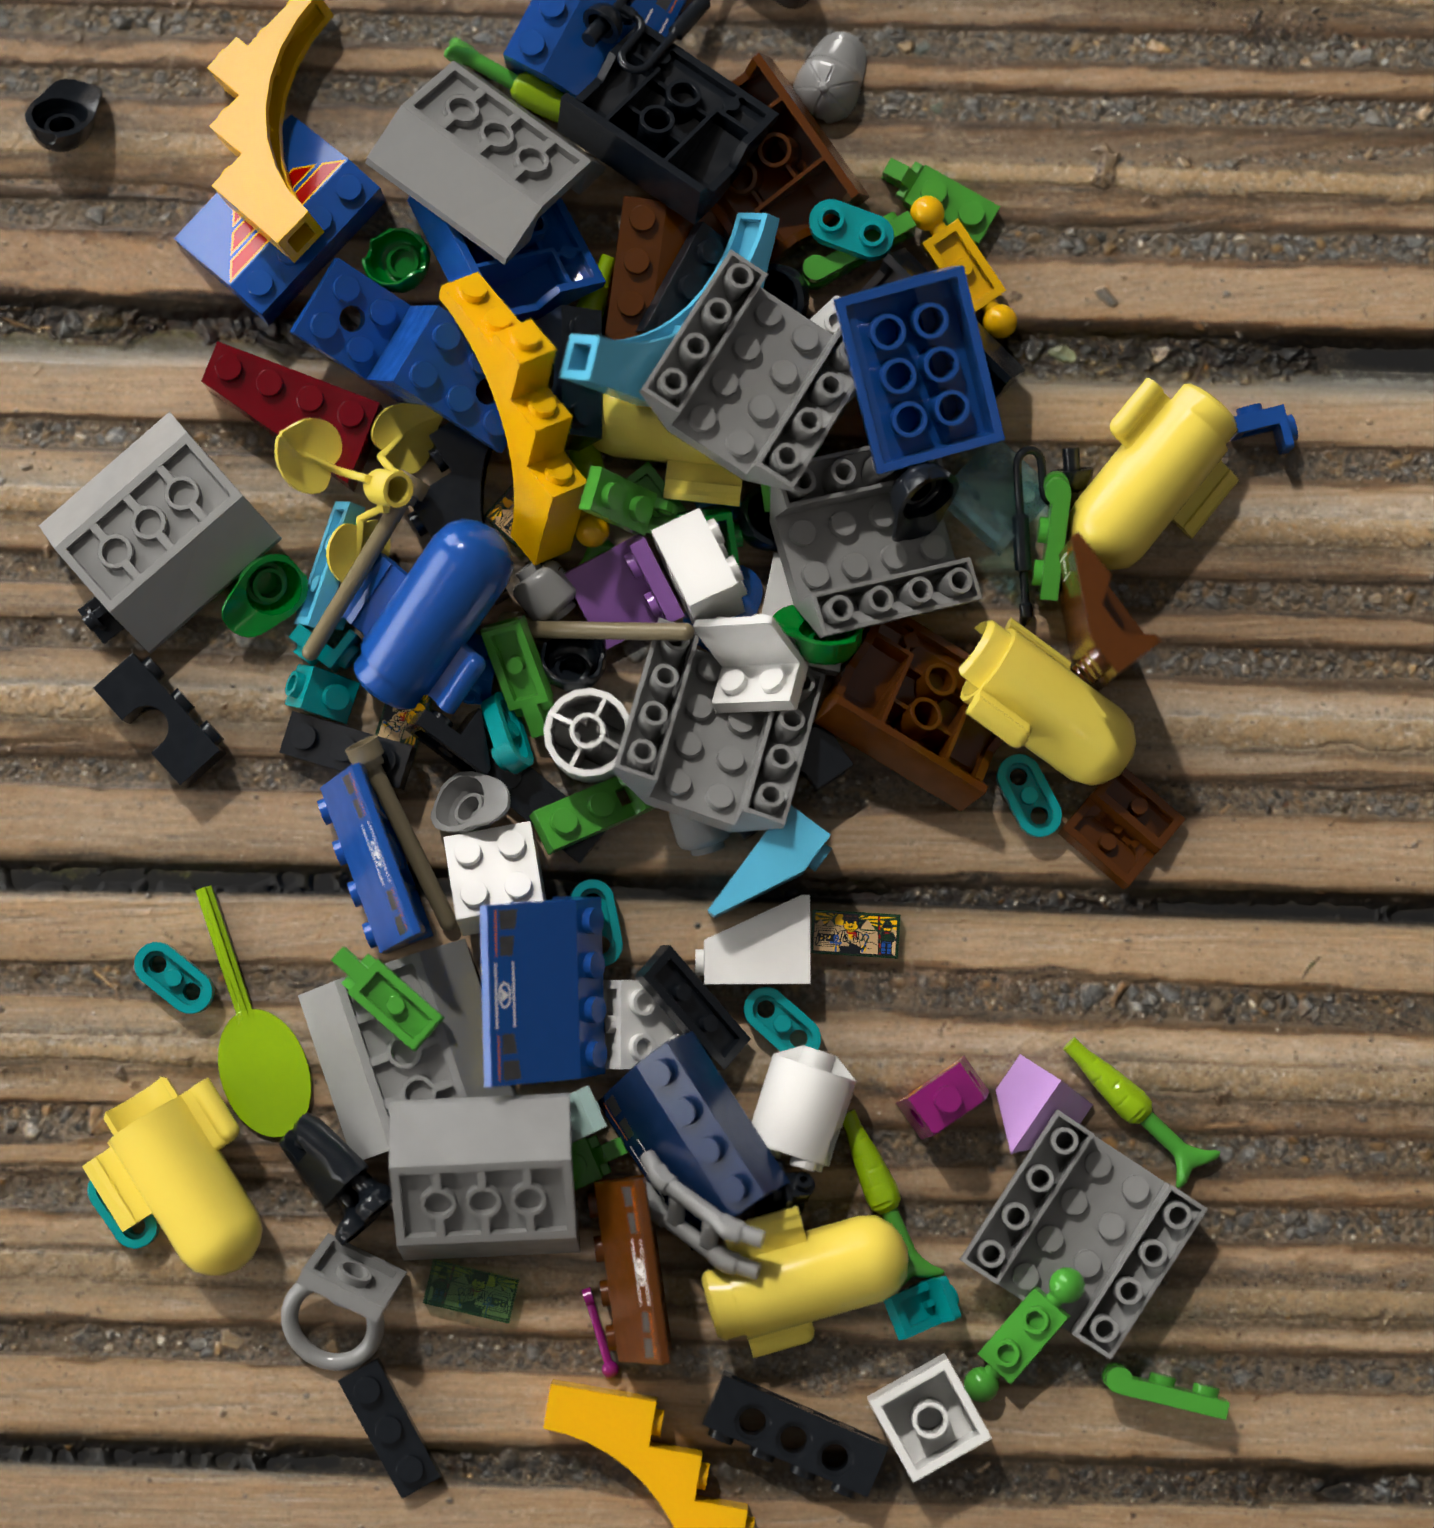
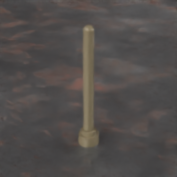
[302,469,430,661]
[497,612,695,641]
[345,735,457,931]

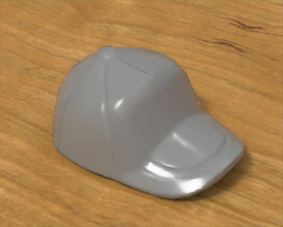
[793,32,866,123]
[430,771,511,835]

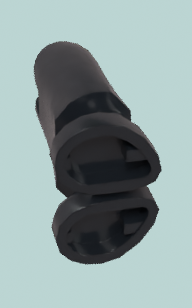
[279,1113,392,1246]

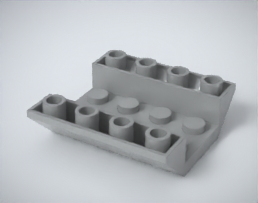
[365,61,605,265]
[640,249,855,491]
[39,411,282,654]
[770,446,983,638]
[612,617,826,833]
[298,939,517,1160]
[389,1093,581,1261]
[959,1109,1207,1360]

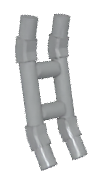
[640,1150,766,1280]

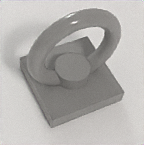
[281,1233,407,1371]

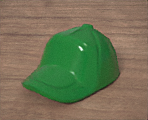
[221,554,308,638]
[772,605,863,665]

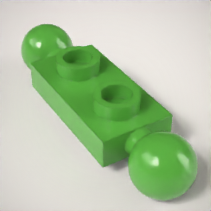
[964,1267,1085,1403]

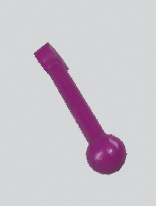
[582,1287,619,1378]

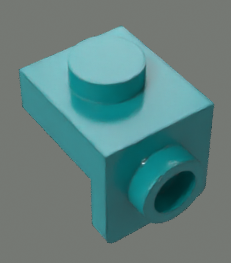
[289,623,362,674]
[285,664,360,724]
[884,1276,962,1340]

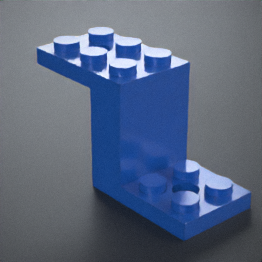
[290,258,507,453]

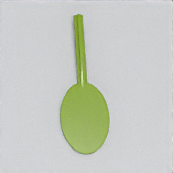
[195,885,312,1137]

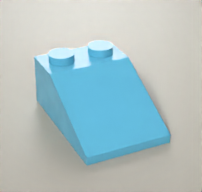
[707,805,832,919]

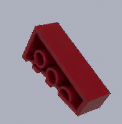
[201,341,383,492]

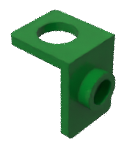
[675,505,743,568]

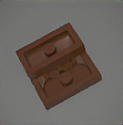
[1058,768,1186,890]

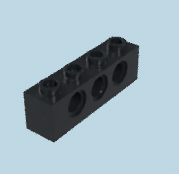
[703,1370,889,1499]

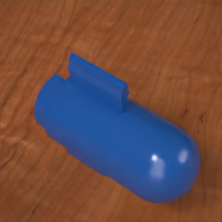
[342,519,514,714]

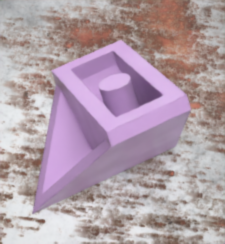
[995,1054,1093,1154]

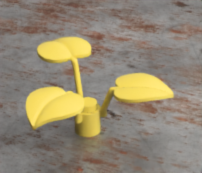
[275,403,443,583]

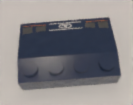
[597,1031,790,1251]

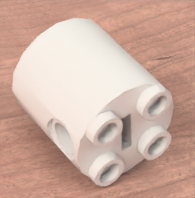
[543,688,629,783]
[751,1045,856,1173]

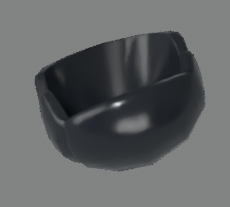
[541,639,606,692]

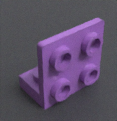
[565,535,685,650]

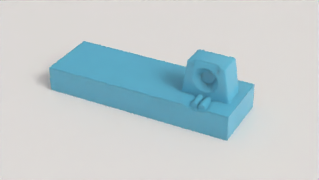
[293,501,365,630]

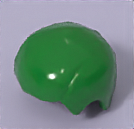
[361,228,431,293]

